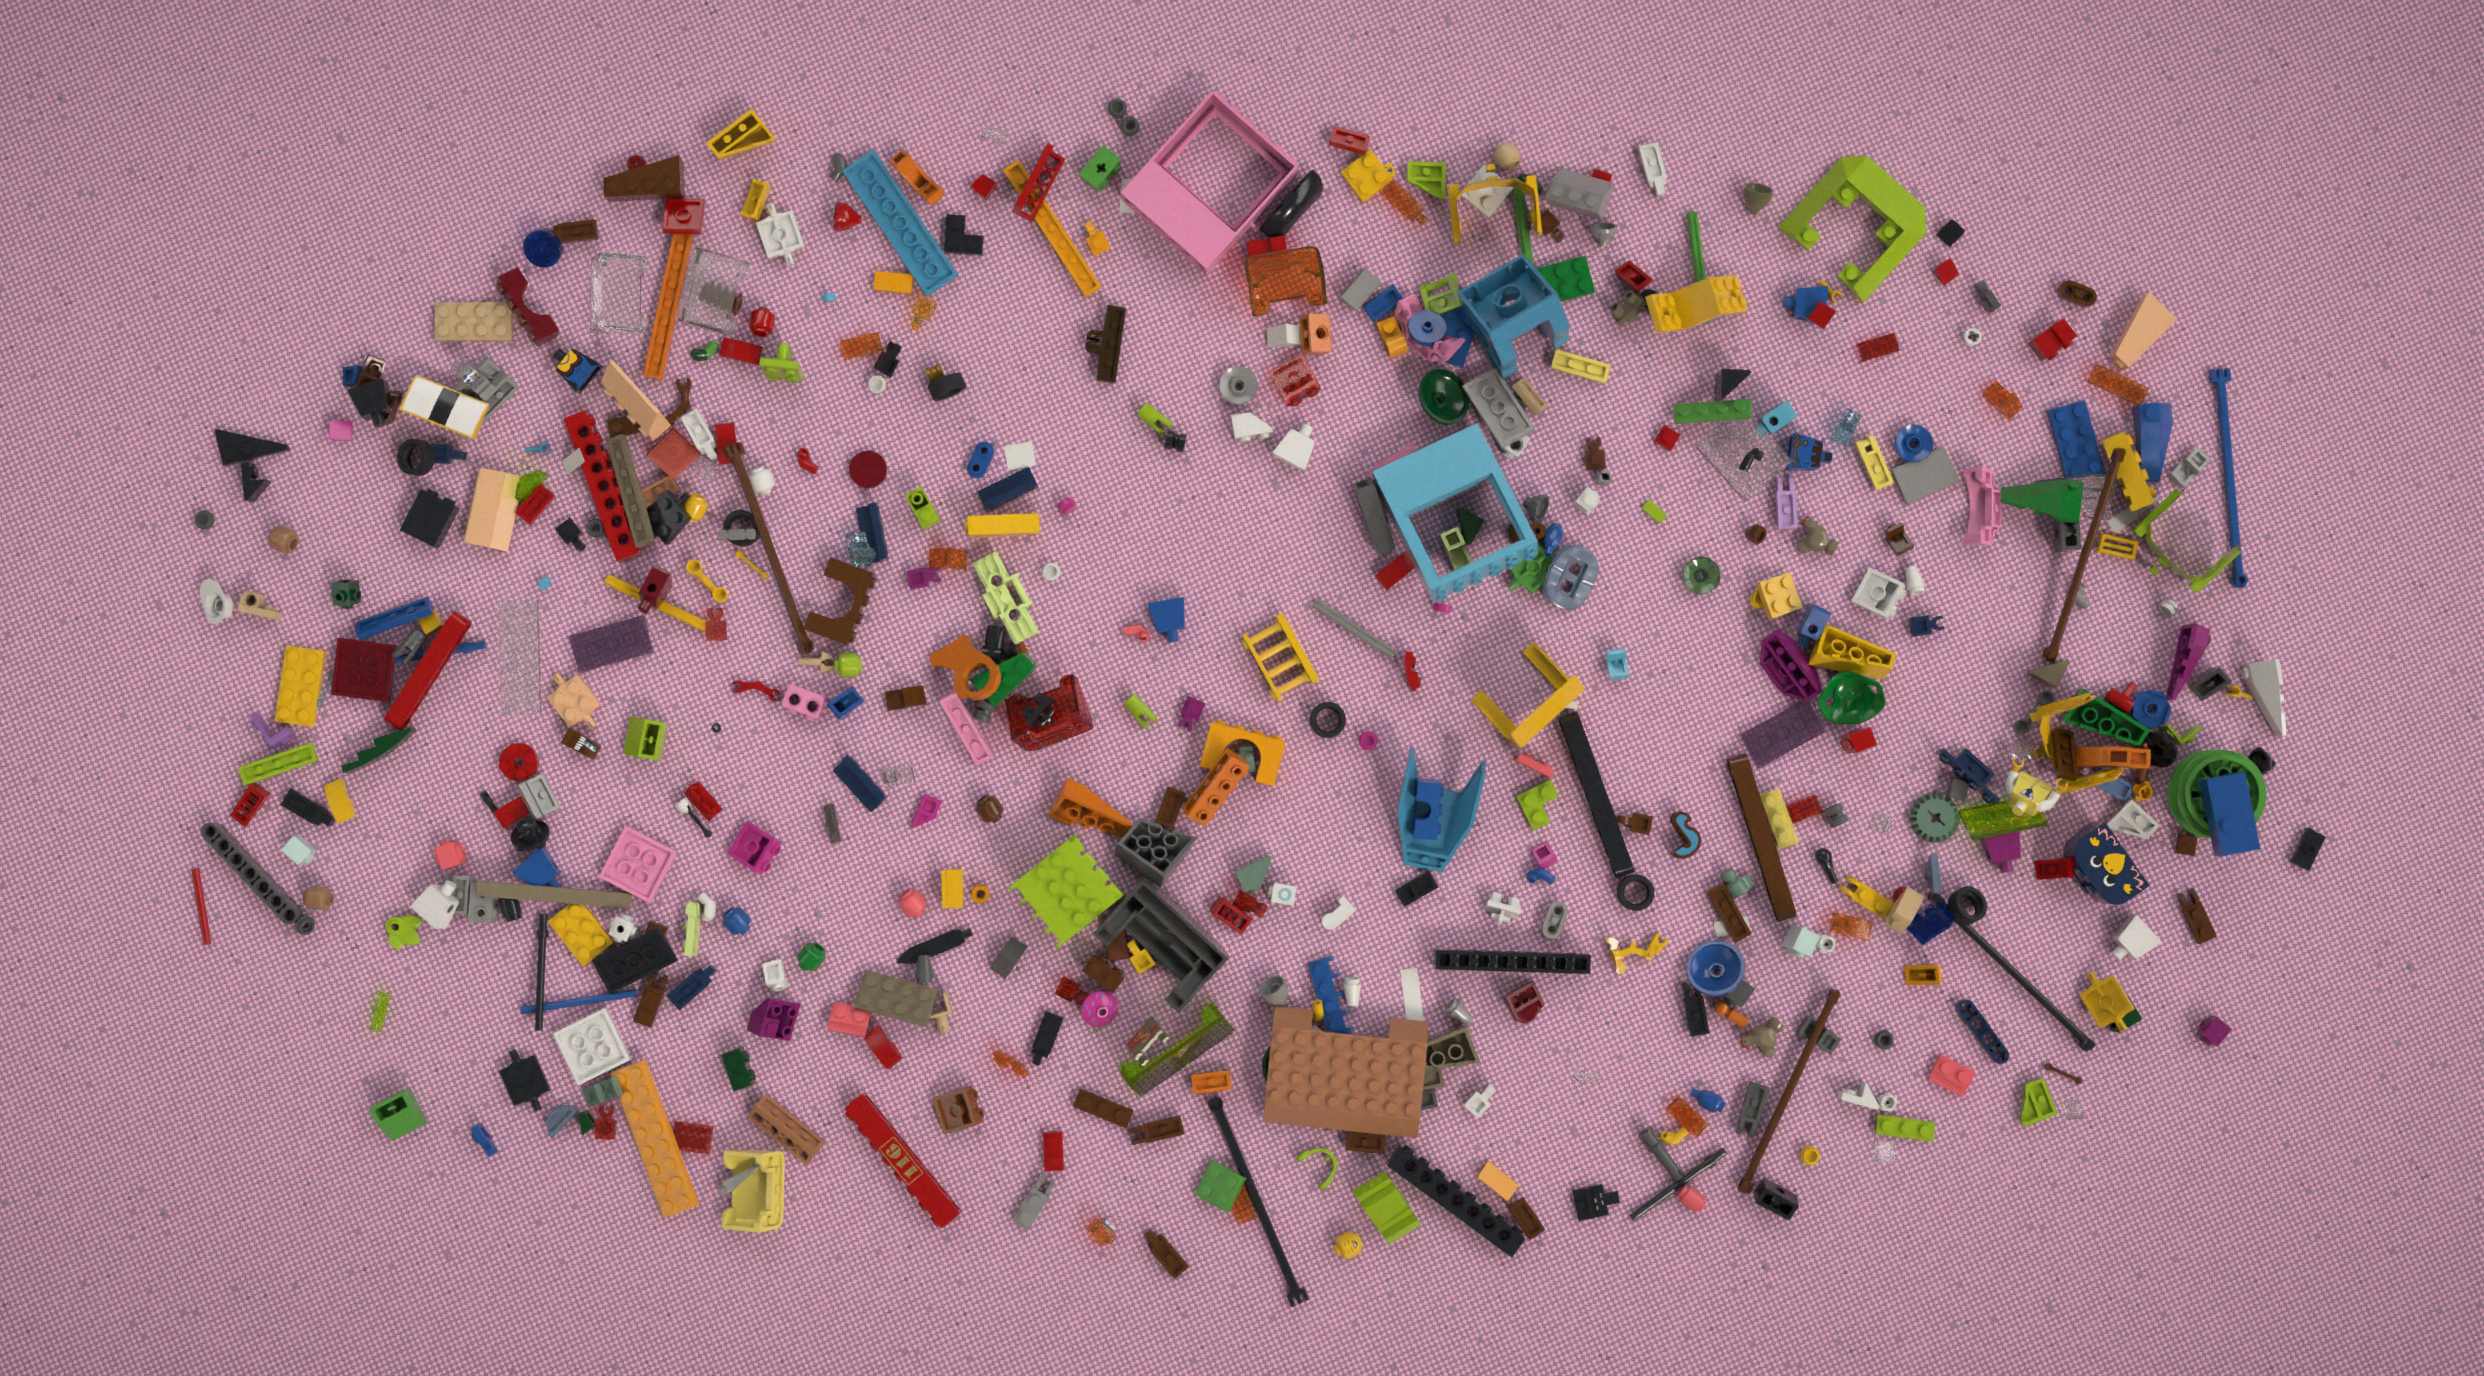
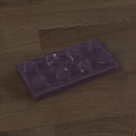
[569,615,654,673]
[1739,700,1826,769]

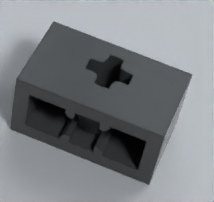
[2053,519,2081,552]

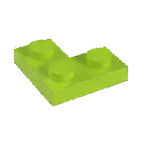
[1516,779,1559,831]

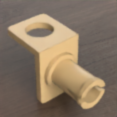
[930,988,952,1034]

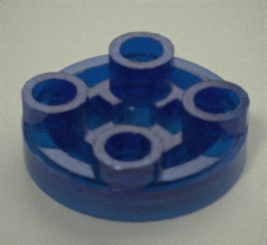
[523,228,564,268]

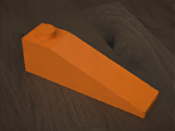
[1048,778,1133,837]

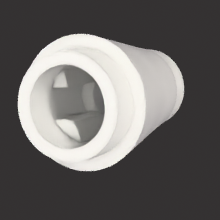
[1905,566,1926,596]
[1342,977,1362,1006]

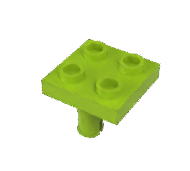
[759,343,804,383]

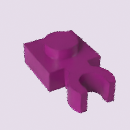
[907,567,942,590]
[1178,696,1206,732]

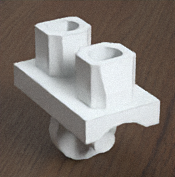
[1484,892,1522,926]

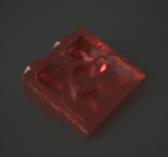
[1268,353,1321,407]

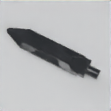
[897,928,973,964]

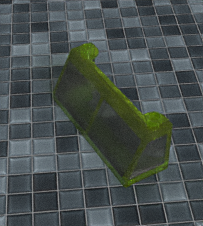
[1117,999,1236,1097]

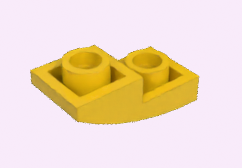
[324,778,356,824]

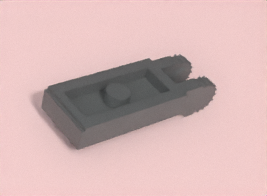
[1736,1081,1769,1138]

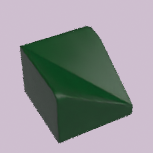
[576,1110,598,1135]

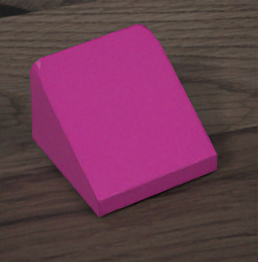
[329,420,353,441]
[1530,841,1558,869]

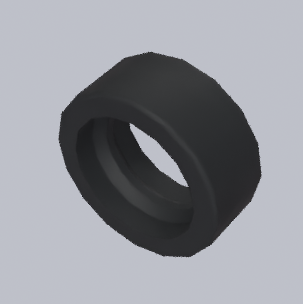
[928,372,966,401]
[397,439,435,476]
[723,509,760,547]
[1310,702,1346,738]
[1617,874,1655,911]
[1948,886,1987,925]

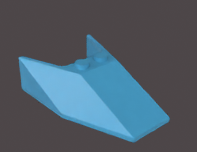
[1397,746,1486,872]

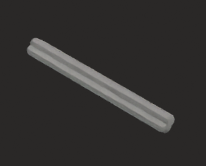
[1313,600,1397,659]

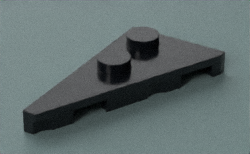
[215,429,290,466]

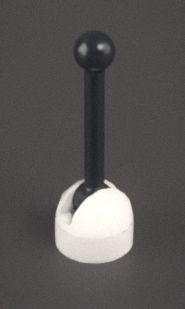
[675,797,712,838]

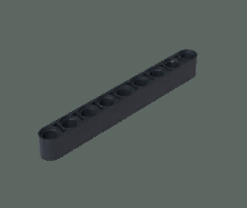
[1558,711,1634,878]

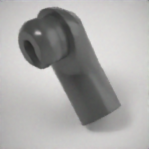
[830,153,847,182]

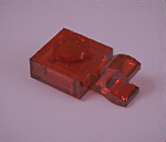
[1054,976,1090,1006]

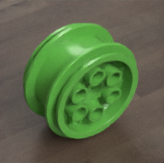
[2167,750,2267,838]

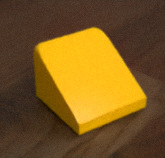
[418,609,444,636]

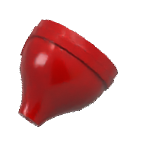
[833,202,862,231]

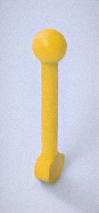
[735,551,768,579]

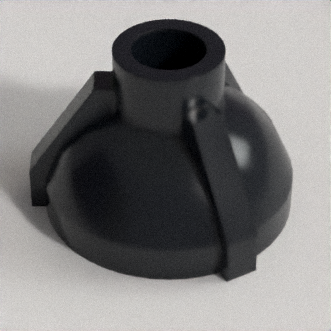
[2248,747,2275,775]

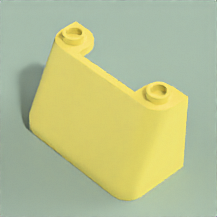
[721,1150,785,1233]

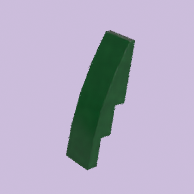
[341,727,417,773]

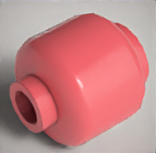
[898,889,927,918]

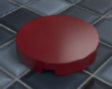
[849,450,887,489]

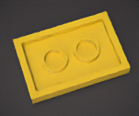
[547,904,615,967]

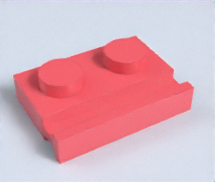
[1514,752,1555,778]
[827,1002,871,1038]
[1927,1054,1976,1097]

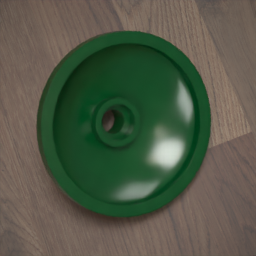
[1418,369,1469,425]

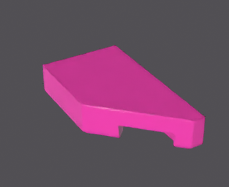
[911,794,942,828]

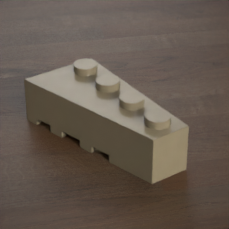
[1425,1025,1481,1070]

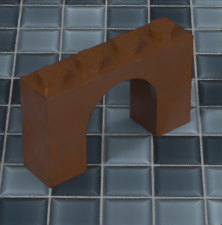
[803,557,877,646]

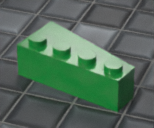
[2058,687,2150,746]

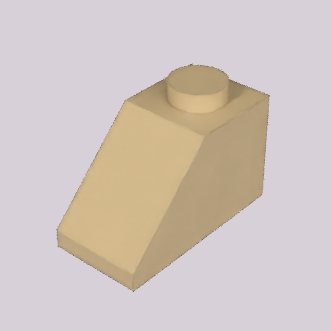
[1885,887,1924,934]

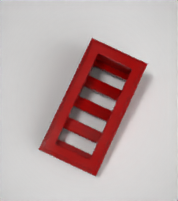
[230,783,270,827]
[1209,896,1253,935]

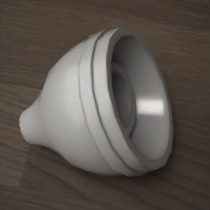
[1259,975,1289,1007]

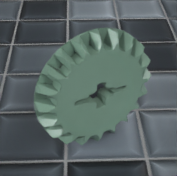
[1909,793,1960,843]

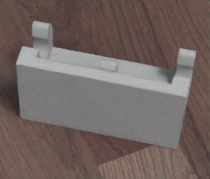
[1338,268,1381,311]

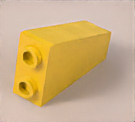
[964,513,1041,539]

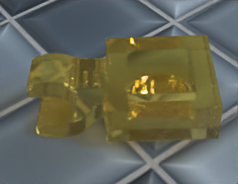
[910,295,938,331]

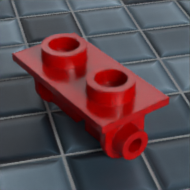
[684,781,723,822]

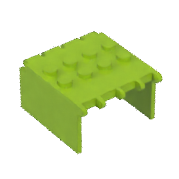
[1008,834,1125,949]

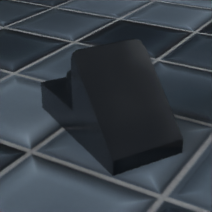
[241,462,271,502]

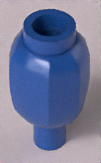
[1543,523,1563,557]
[1690,1088,1726,1113]

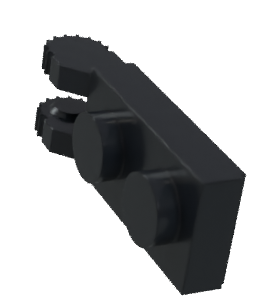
[1682,982,1710,1037]

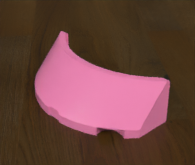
[1394,294,1466,362]
[1961,467,2002,546]

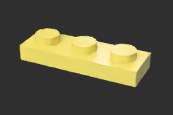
[1550,349,1611,384]
[1760,788,1799,849]

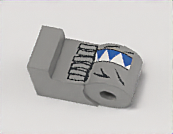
[457,363,497,401]

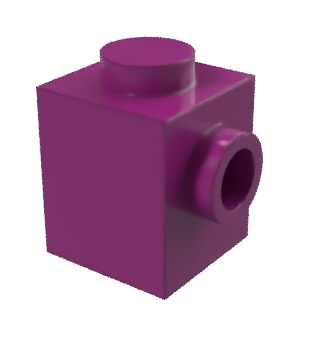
[2196,1015,2232,1047]

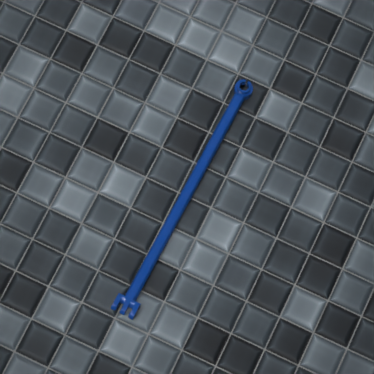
[2209,368,2248,588]

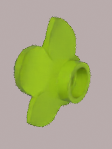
[385,915,423,950]

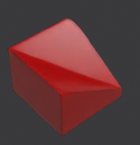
[970,174,998,201]

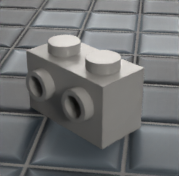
[467,882,500,923]

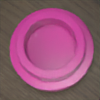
[1057,497,1076,515]
[1358,731,1378,750]

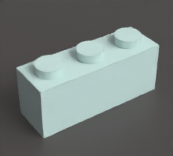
[1781,925,1820,958]

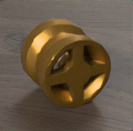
[925,363,945,383]

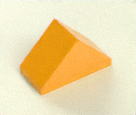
[1904,963,1942,985]

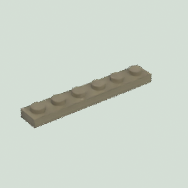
[606,434,655,548]

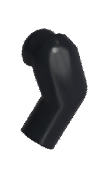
[1739,448,1764,472]

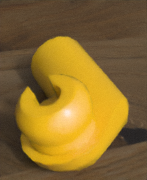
[1312,1000,1324,1023]
[1660,1126,1689,1145]

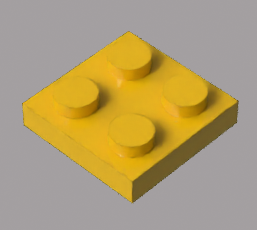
[1340,150,1394,203]
[1756,572,1803,620]

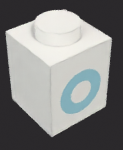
[1268,882,1297,906]

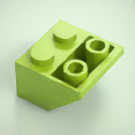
[623,716,669,761]

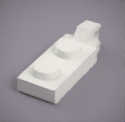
[1638,142,1667,197]
[680,408,718,461]

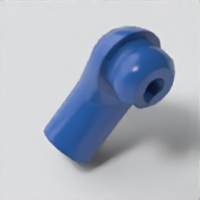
[1527,868,1556,885]

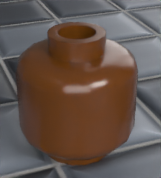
[975,794,1004,824]

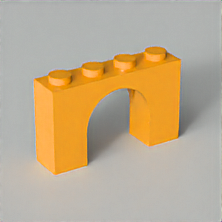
[1200,719,1286,786]

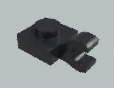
[873,341,902,378]
[555,518,586,552]

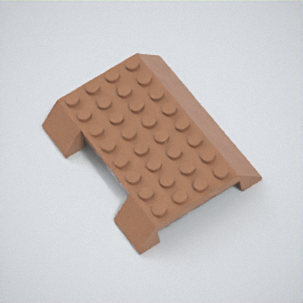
[1263,1006,1428,1138]

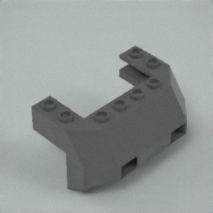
[1093,878,1230,1013]

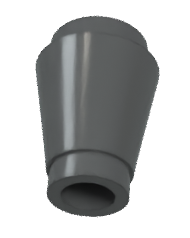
[915,955,934,983]

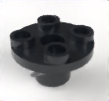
[2143,731,2178,768]
[510,816,550,852]

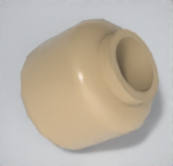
[1493,142,1522,171]

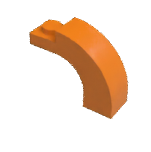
[889,149,945,206]

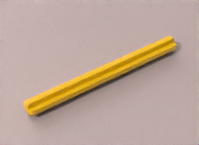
[604,575,710,632]

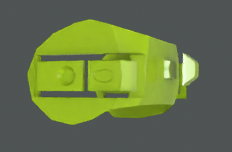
[2132,488,2242,593]

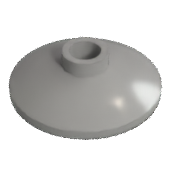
[1220,366,1258,405]

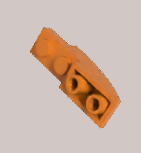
[2075,747,2151,769]

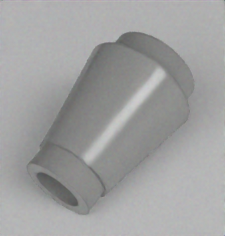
[1445,998,1474,1026]

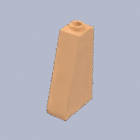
[2110,292,2177,370]

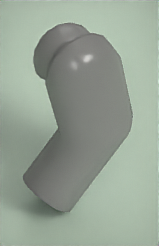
[2074,581,2091,610]

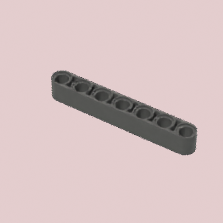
[200,823,303,924]

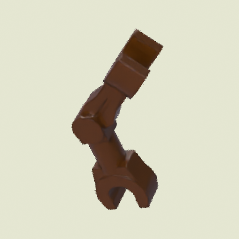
[665,378,692,428]

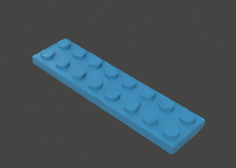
[842,149,959,297]

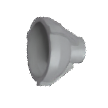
[1590,223,1618,246]

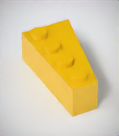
[2102,431,2157,512]
[1808,624,1896,680]

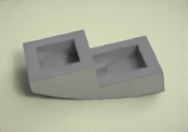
[2167,446,2211,489]

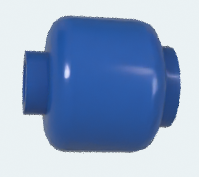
[722,907,751,935]

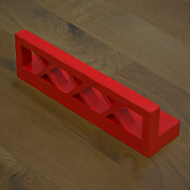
[1012,142,1066,222]

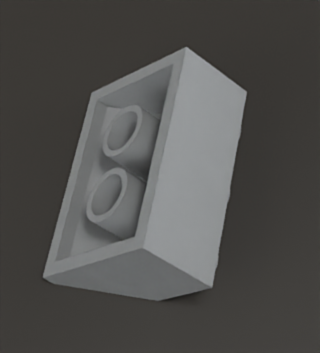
[1545,168,1615,220]

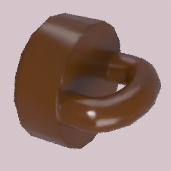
[1745,524,1767,544]

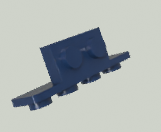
[1935,748,2000,804]

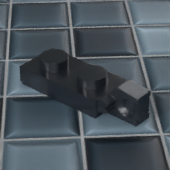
[280,788,335,827]
[1031,1011,1064,1066]

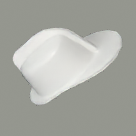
[200,579,234,624]

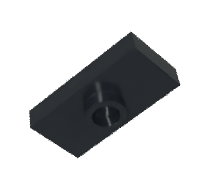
[2290,828,2326,871]

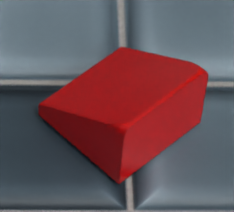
[1932,258,1959,286]
[1808,301,1836,329]

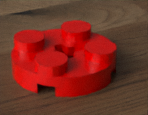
[499,743,539,781]

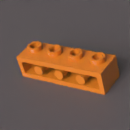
[1182,748,1250,827]

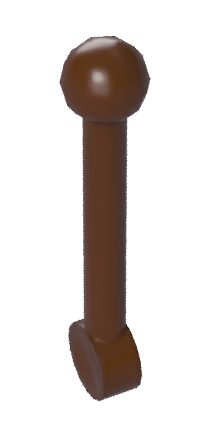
[2044,1063,2083,1084]

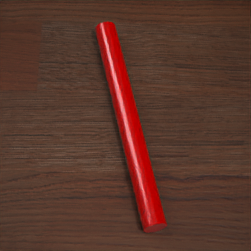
[191,868,212,945]

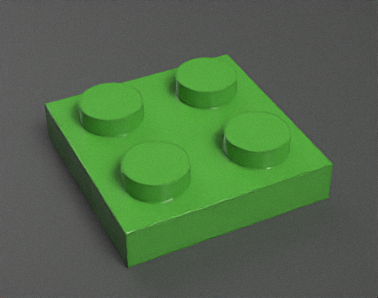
[1194,1160,1246,1213]

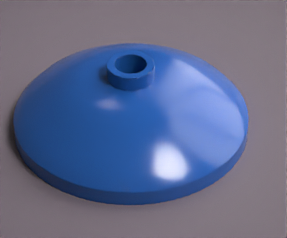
[1687,941,1745,996]

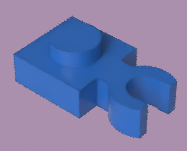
[470,1123,498,1157]

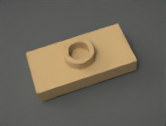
[1511,377,1548,415]

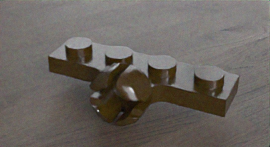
[1085,305,1127,384]

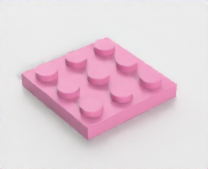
[599,825,678,903]

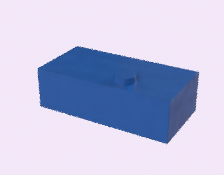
[2199,772,2261,857]

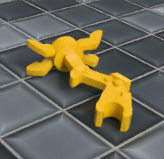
[1605,933,1668,974]

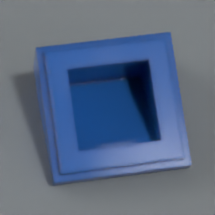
[343,365,362,386]

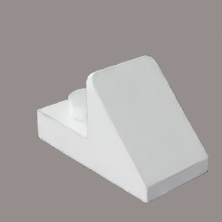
[1837,1081,1880,1110]

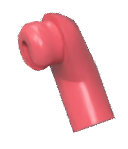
[1123,624,1150,643]

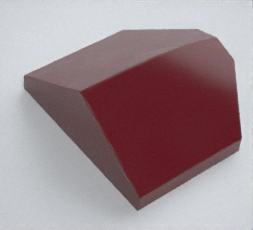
[1503,981,1545,1024]

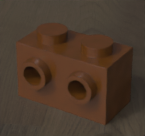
[1082,954,1125,994]

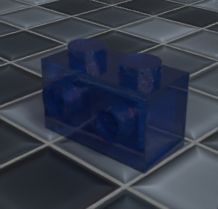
[1907,901,1955,945]

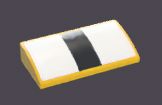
[399,375,490,440]

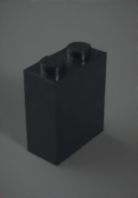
[400,488,460,549]

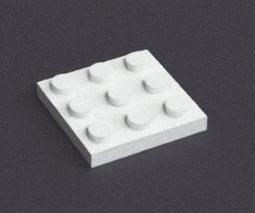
[553,1007,632,1086]

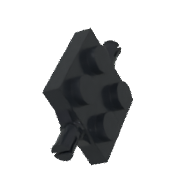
[647,490,692,545]
[499,1049,551,1112]

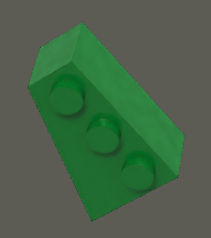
[969,652,1039,707]

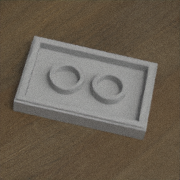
[1891,447,1960,505]

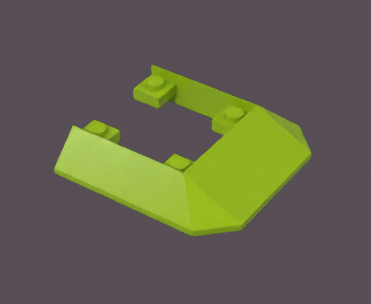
[1778,156,1926,304]

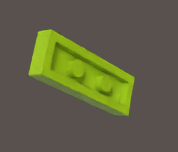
[1874,1114,1936,1142]

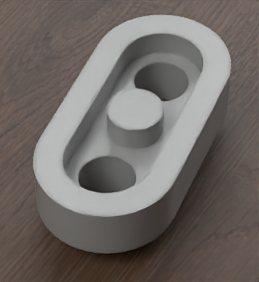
[1542,901,1568,939]

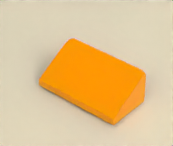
[1476,1160,1518,1201]

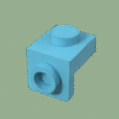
[1606,649,1629,681]

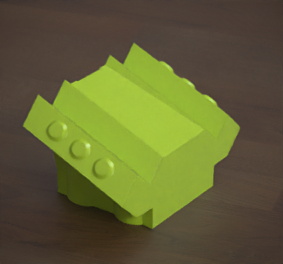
[1352,1171,1422,1245]

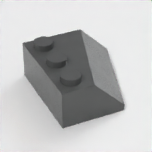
[1114,818,1197,888]

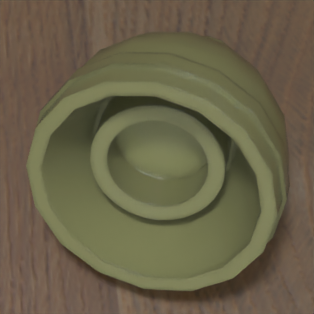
[1744,183,1773,215]

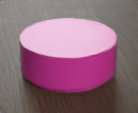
[1433,603,1453,613]

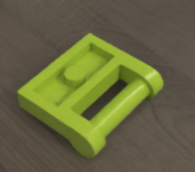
[1420,273,1462,315]

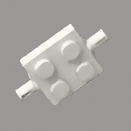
[756,203,805,267]

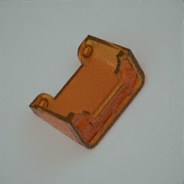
[1244,246,1327,317]

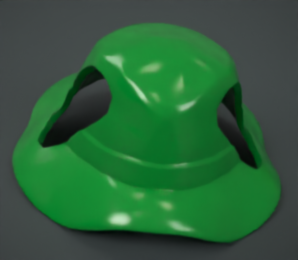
[1818,671,1886,725]

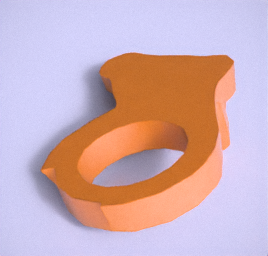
[929,635,1001,701]

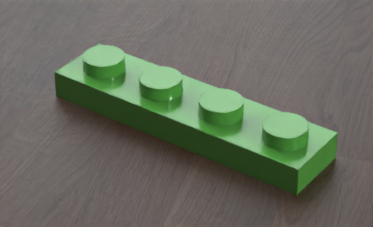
[1674,399,1753,424]

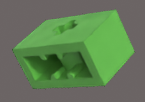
[1079,145,1122,193]

